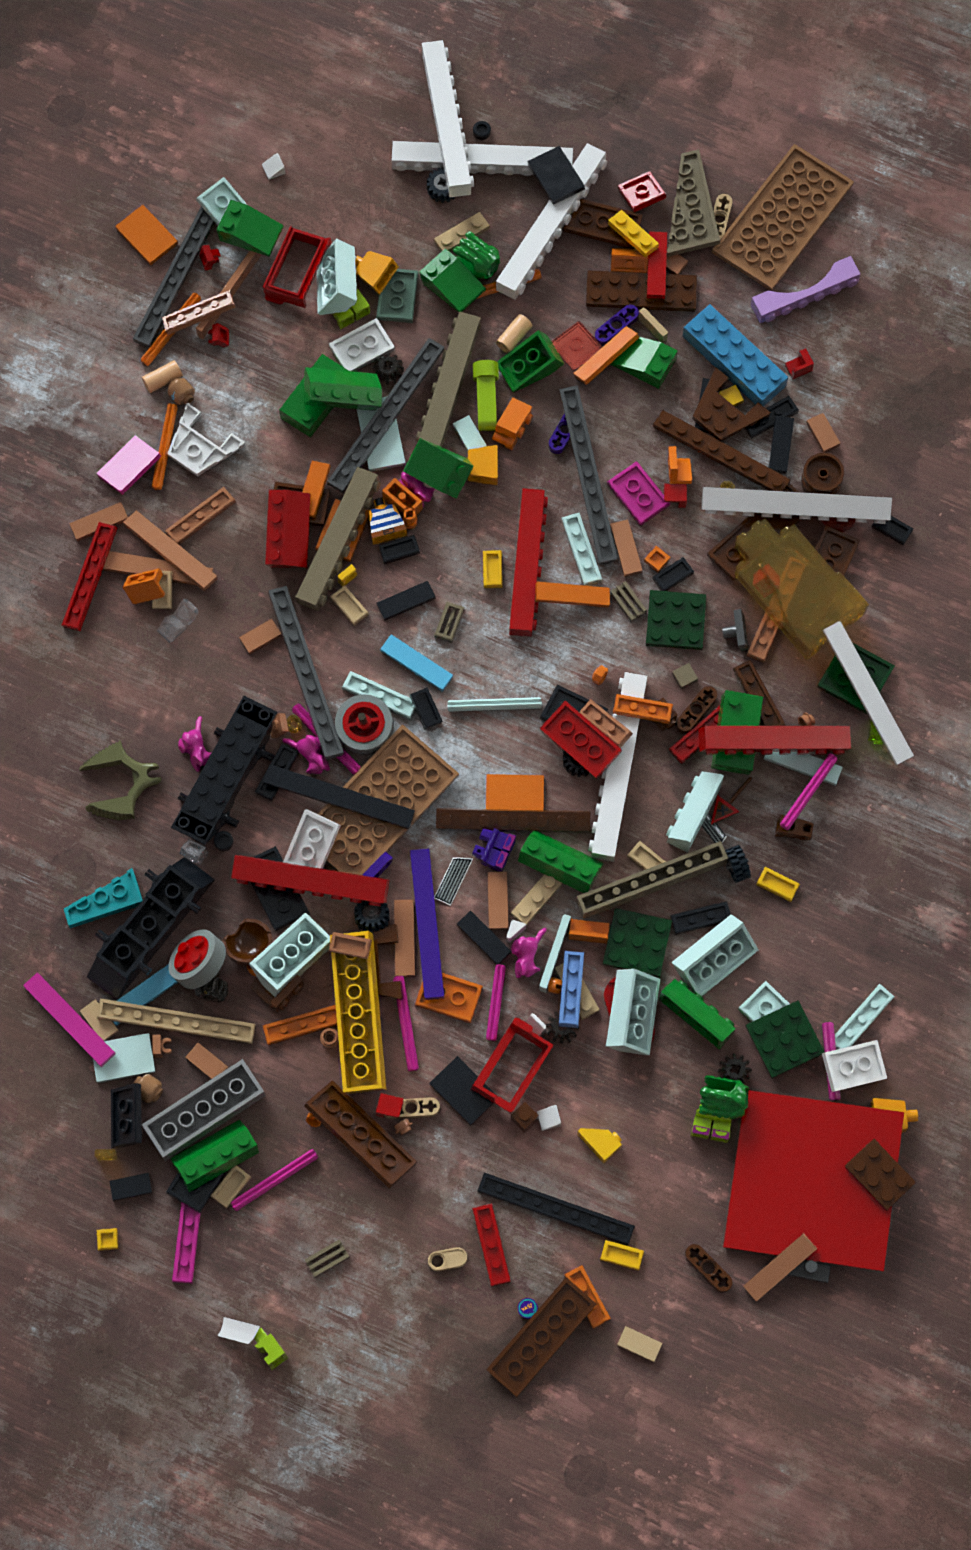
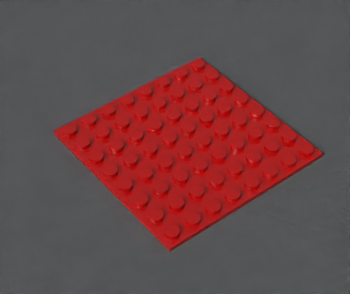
[723,1090,904,1272]

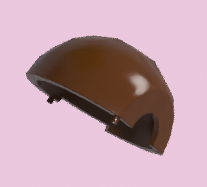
[222,918,273,965]

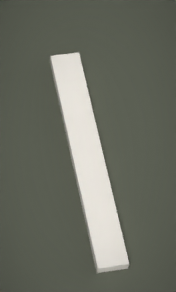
[822,621,914,765]

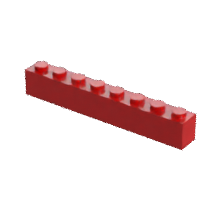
[509,488,548,637]
[698,726,851,755]
[231,855,390,906]

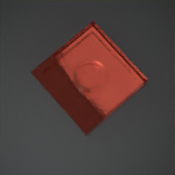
[551,321,602,370]

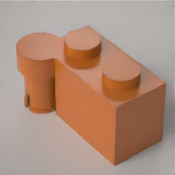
[492,397,533,451]
[382,478,423,529]

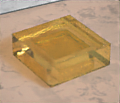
[95,1149,117,1160]

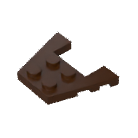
[692,368,771,441]
[373,924,403,1000]

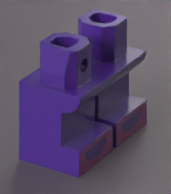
[472,828,516,872]

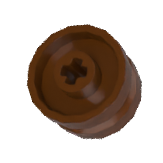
[801,453,844,494]

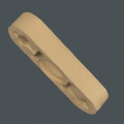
[713,194,732,239]
[385,1097,440,1119]

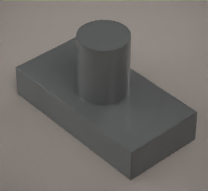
[722,609,749,651]
[788,1260,831,1283]

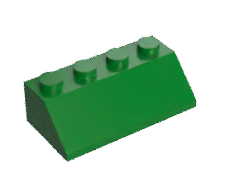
[304,367,382,411]
[518,830,604,893]
[659,979,736,1050]
[170,1119,259,1192]

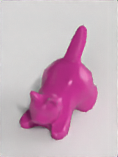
[399,472,435,507]
[178,716,212,772]
[282,735,330,774]
[511,928,547,978]

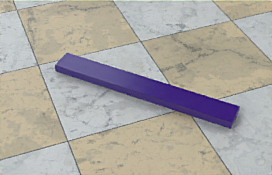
[410,848,444,1000]

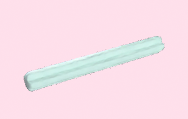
[447,697,542,712]

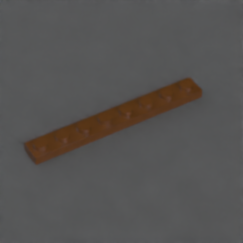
[653,410,790,492]
[436,808,591,832]

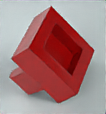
[199,245,221,271]
[208,323,229,348]

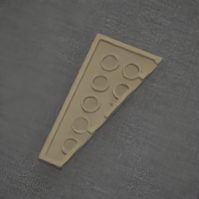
[667,149,721,257]

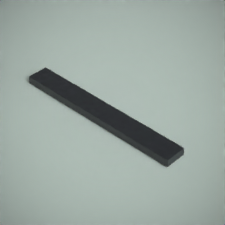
[263,764,415,830]
[477,1172,635,1245]

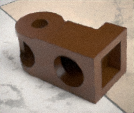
[775,815,814,841]

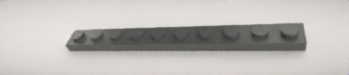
[133,206,215,348]
[327,338,444,493]
[560,385,617,565]
[268,586,344,760]

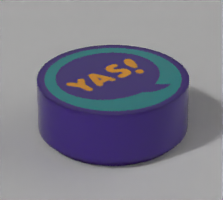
[518,1298,538,1319]

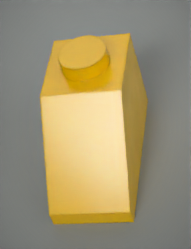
[577,1128,622,1163]

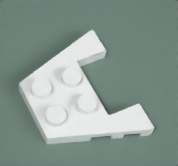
[167,403,245,477]

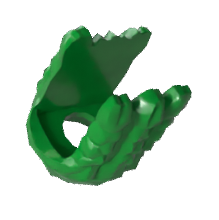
[453,231,500,280]
[699,1075,749,1119]

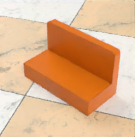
[611,248,648,273]
[668,446,692,484]
[123,568,165,604]
[569,919,609,944]

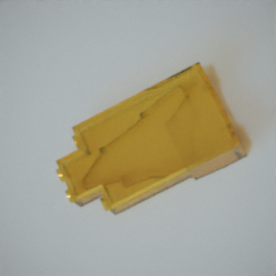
[735,519,869,660]

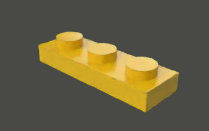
[608,210,659,258]

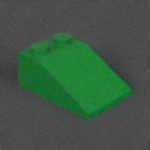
[216,200,284,257]
[419,249,486,312]
[497,330,565,392]
[611,337,678,389]
[403,438,474,499]

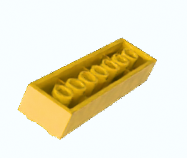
[330,931,387,1094]

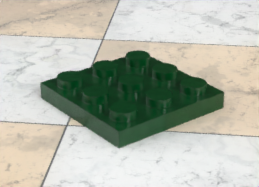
[646,590,706,650]
[817,642,895,714]
[603,908,672,978]
[745,1000,825,1079]

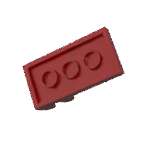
[540,700,622,779]

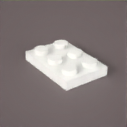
[329,318,395,372]
[283,809,341,869]
[822,1040,887,1092]

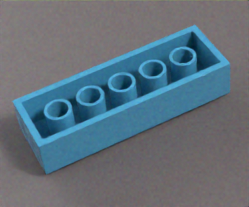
[683,304,788,407]

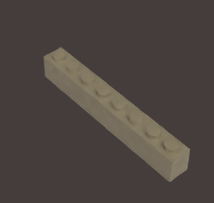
[416,312,481,447]
[295,467,381,611]
[576,841,728,919]

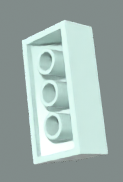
[317,238,357,315]
[666,771,724,853]
[249,913,330,997]
[672,915,759,996]
[606,969,660,1055]

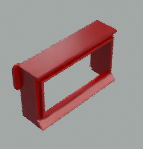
[263,226,332,308]
[470,1018,553,1114]

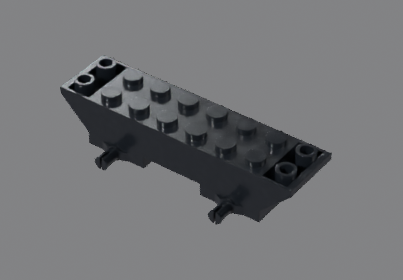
[171,695,278,845]
[87,857,215,1000]

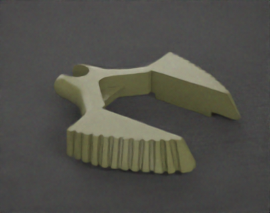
[79,741,161,820]

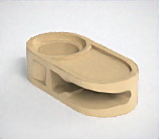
[428,1247,467,1271]

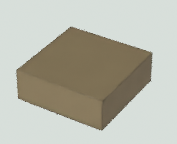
[672,663,698,689]

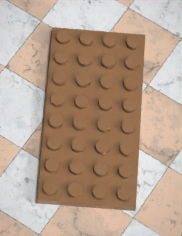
[712,144,854,291]
[318,724,459,875]

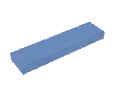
[559,951,584,1028]

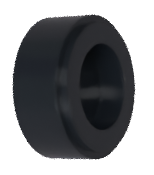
[473,121,491,140]
[214,831,234,851]

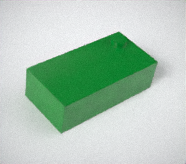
[279,354,349,438]
[711,690,763,775]

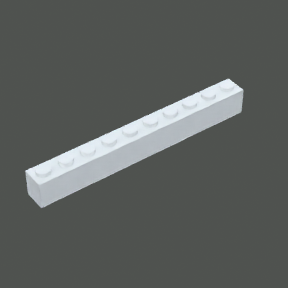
[422,40,474,197]
[392,141,573,176]
[496,143,607,300]
[701,487,892,524]
[588,672,647,862]

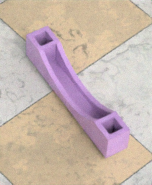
[751,256,860,323]

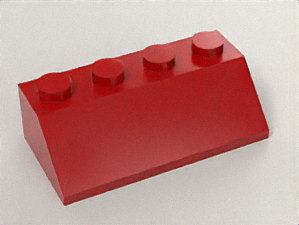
[265,490,311,568]

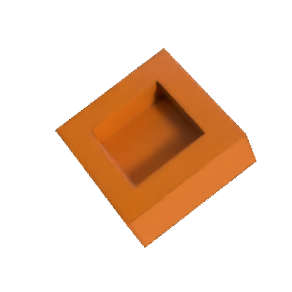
[644,546,671,573]

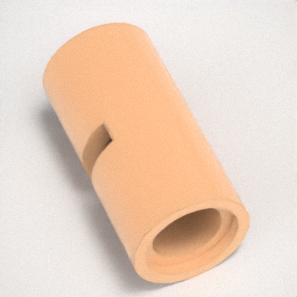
[496,314,533,353]
[142,360,183,393]

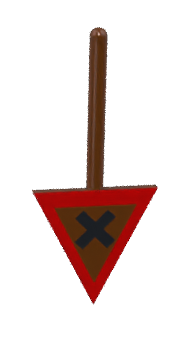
[711,777,752,825]

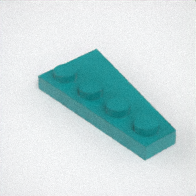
[64,868,143,928]

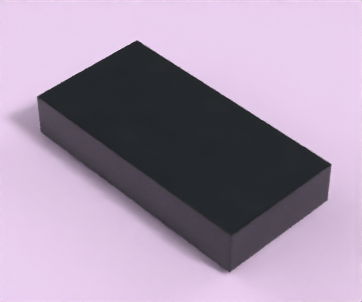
[871,516,914,546]
[379,535,420,564]
[652,557,694,591]
[409,687,443,730]
[109,1173,153,1201]

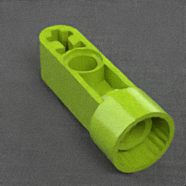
[473,360,499,431]

